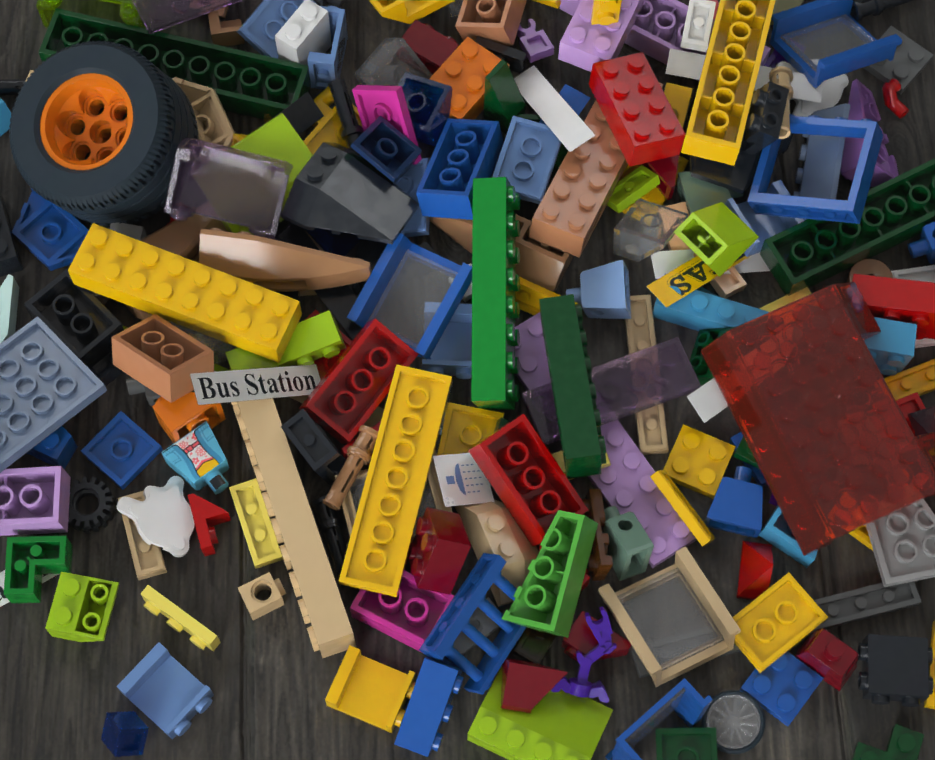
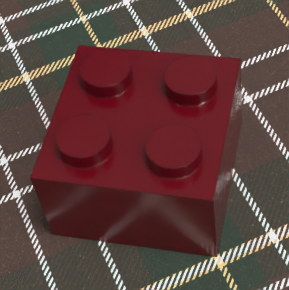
[407,507,471,595]

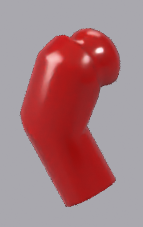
[882,78,909,119]

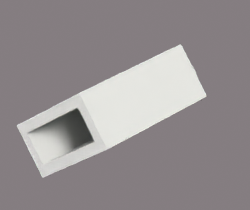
[275,0,332,66]

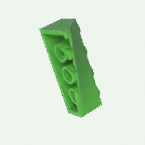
[502,510,598,638]

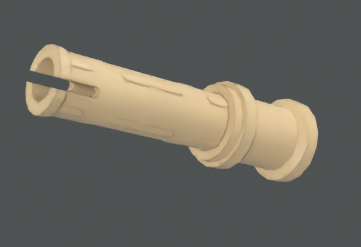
[769,66,794,139]

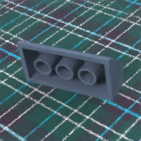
[793,103,850,199]

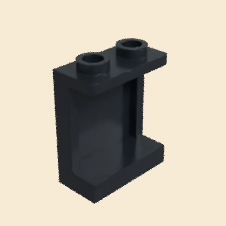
[281,409,346,485]

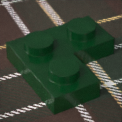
[851,724,924,760]

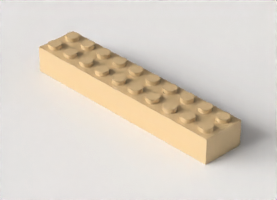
[231,398,356,658]

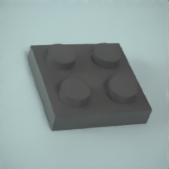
[863,26,933,94]

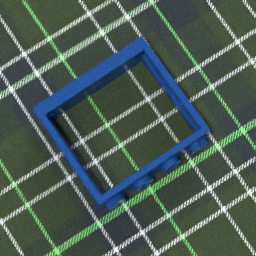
[747,114,883,224]

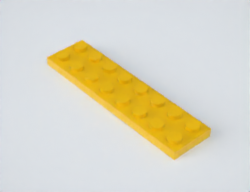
[339,364,452,597]

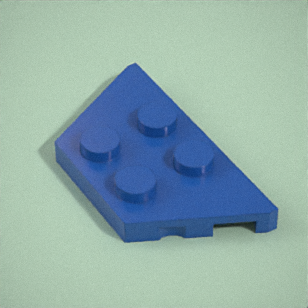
[12,188,89,271]

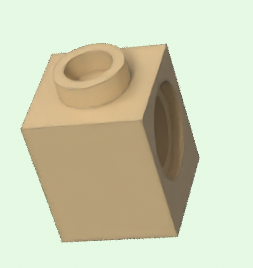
[238,572,286,620]

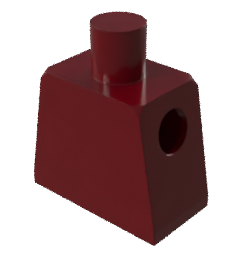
[794,629,859,691]

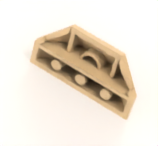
[172,77,235,179]
[455,499,539,607]

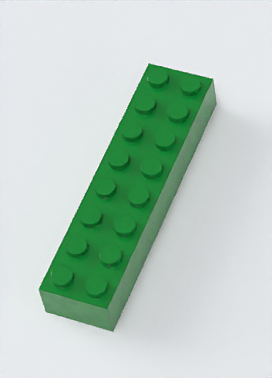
[471,177,520,410]

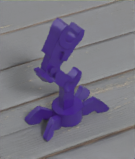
[551,606,617,703]

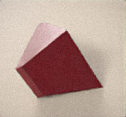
[501,658,568,713]

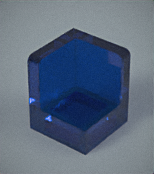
[101,711,149,757]

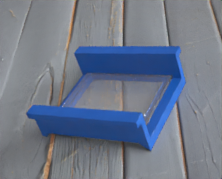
[770,0,902,89]
[347,233,472,360]
[605,678,713,760]

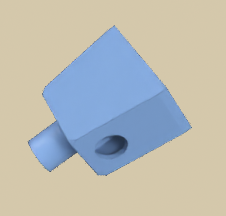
[566,260,631,319]

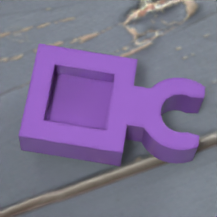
[517,19,554,63]

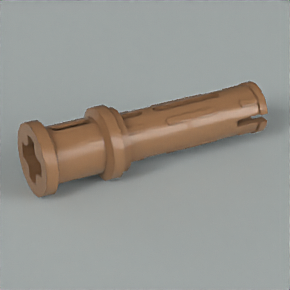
[323,425,378,511]

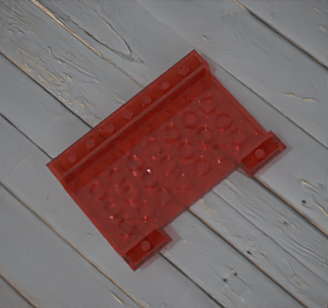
[701,282,935,556]

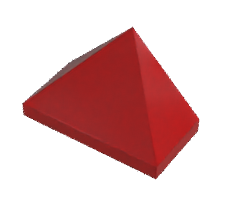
[736,541,774,600]

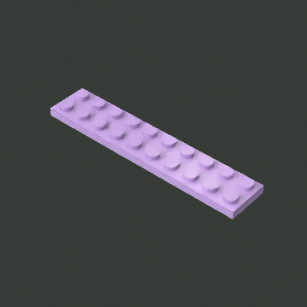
[515,312,697,569]

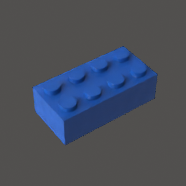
[416,118,504,220]

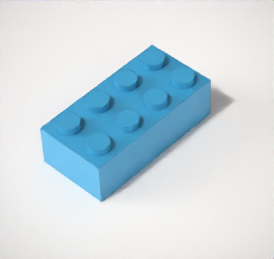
[791,305,917,376]

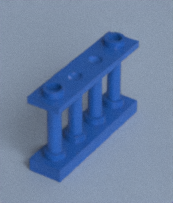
[419,553,526,695]

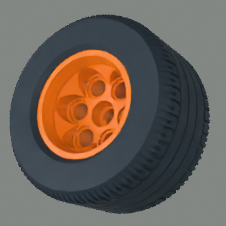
[9,41,199,226]

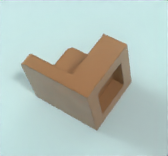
[208,11,245,47]

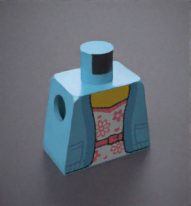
[161,421,229,494]

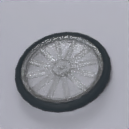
[702,690,765,754]

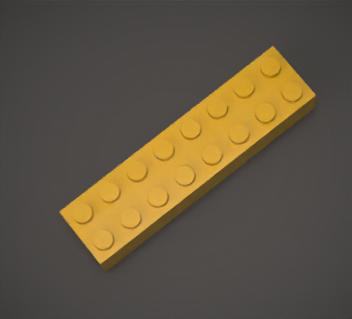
[681,0,776,166]
[68,223,302,363]

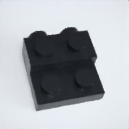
[743,82,789,156]

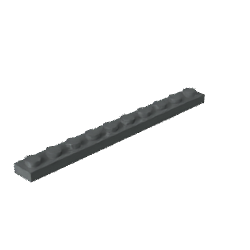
[631,581,921,678]

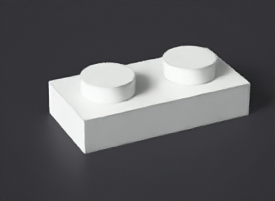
[680,0,716,52]

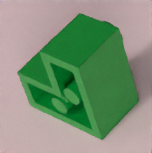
[4,536,73,603]

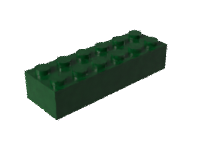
[539,294,606,479]

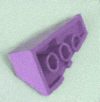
[840,79,899,187]

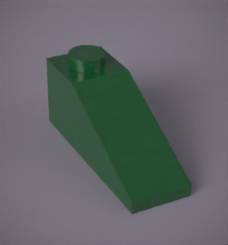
[484,59,526,134]

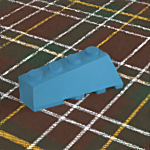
[653,273,770,341]

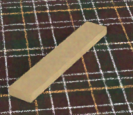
[625,294,669,455]

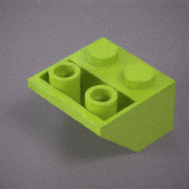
[674,202,759,277]
[45,572,119,642]

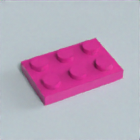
[352,85,422,165]

